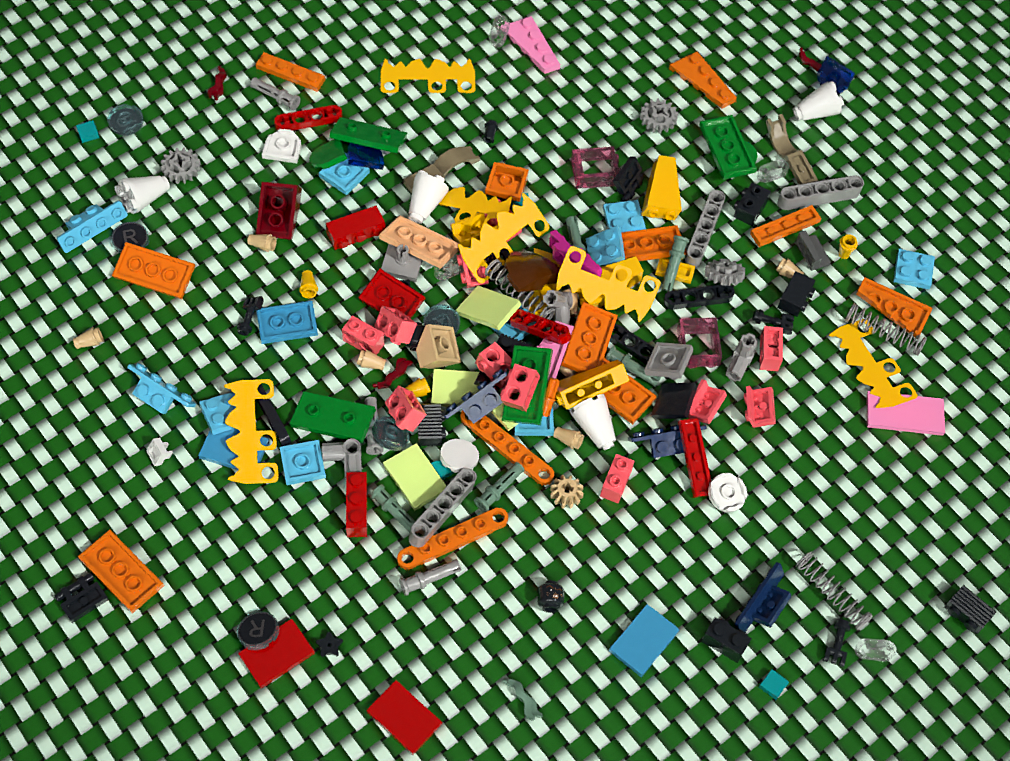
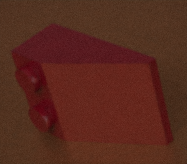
[256,182,302,240]

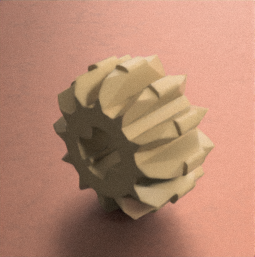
[550,475,584,509]

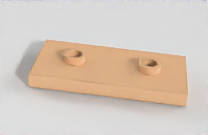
[379,215,459,269]

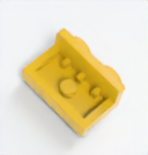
[451,213,489,247]

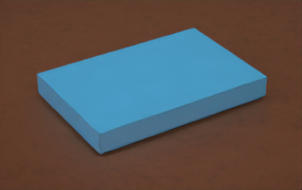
[256,301,318,344]
[198,429,269,470]
[609,604,680,677]

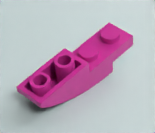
[549,230,602,277]

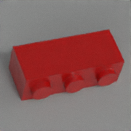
[326,205,385,250]
[346,472,367,537]

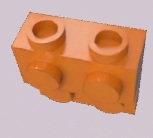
[485,162,529,202]

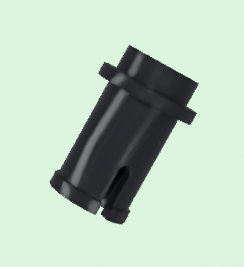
[483,120,498,144]

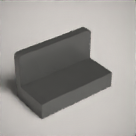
[796,230,831,271]

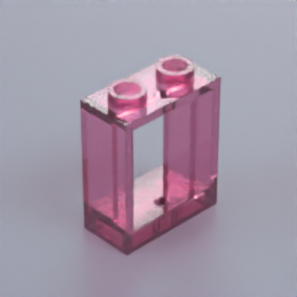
[571,146,621,189]
[677,318,722,368]

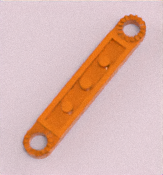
[461,410,554,486]
[397,508,508,570]

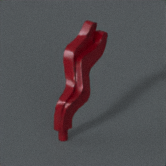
[799,48,833,79]
[207,66,227,101]
[372,358,413,389]

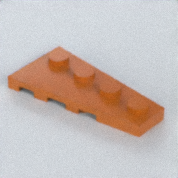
[669,52,737,109]
[856,277,933,339]

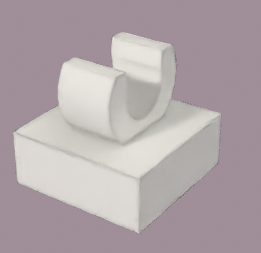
[146,438,173,466]

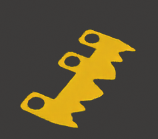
[381,59,475,93]
[439,187,512,229]
[458,193,549,284]
[556,246,661,322]
[829,319,918,408]
[224,379,278,484]

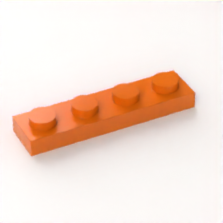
[256,52,325,92]
[750,205,821,247]

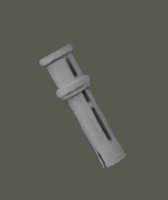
[250,77,300,111]
[364,397,384,455]
[399,559,461,596]

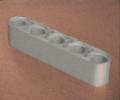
[777,176,864,210]
[685,190,725,269]
[409,468,477,548]

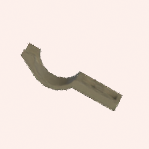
[766,114,818,185]
[403,146,480,194]

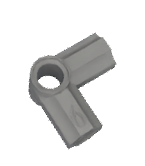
[543,290,573,325]
[726,333,758,382]
[322,439,362,480]

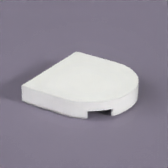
[262,129,301,164]

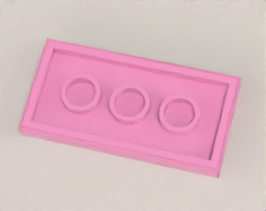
[866,391,945,436]

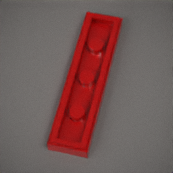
[678,418,711,498]

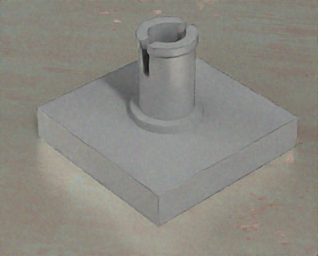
[381,244,423,282]
[644,342,693,380]

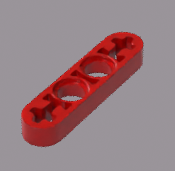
[274,105,342,131]
[509,309,571,344]

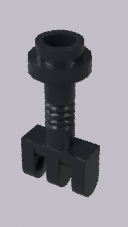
[237,296,264,336]
[752,309,794,335]
[823,619,851,667]

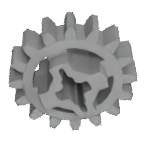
[640,98,678,133]
[161,147,201,184]
[705,259,745,286]

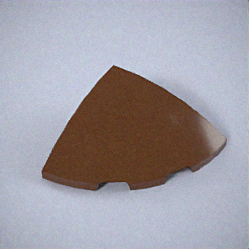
[504,250,560,292]

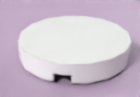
[440,439,479,473]
[708,473,747,513]

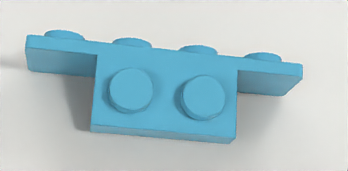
[56,200,128,253]
[127,363,196,414]

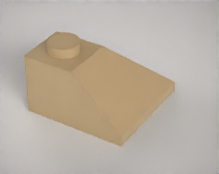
[416,324,461,369]

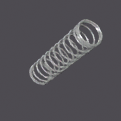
[485,259,555,320]
[845,303,927,356]
[796,552,873,630]

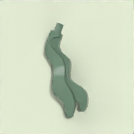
[502,679,543,721]

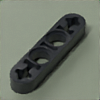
[663,285,735,310]
[610,323,654,365]
[256,384,291,447]

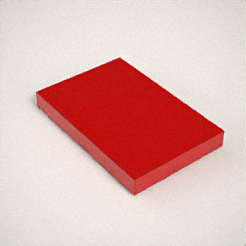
[358,268,426,319]
[238,619,315,689]
[366,680,443,755]

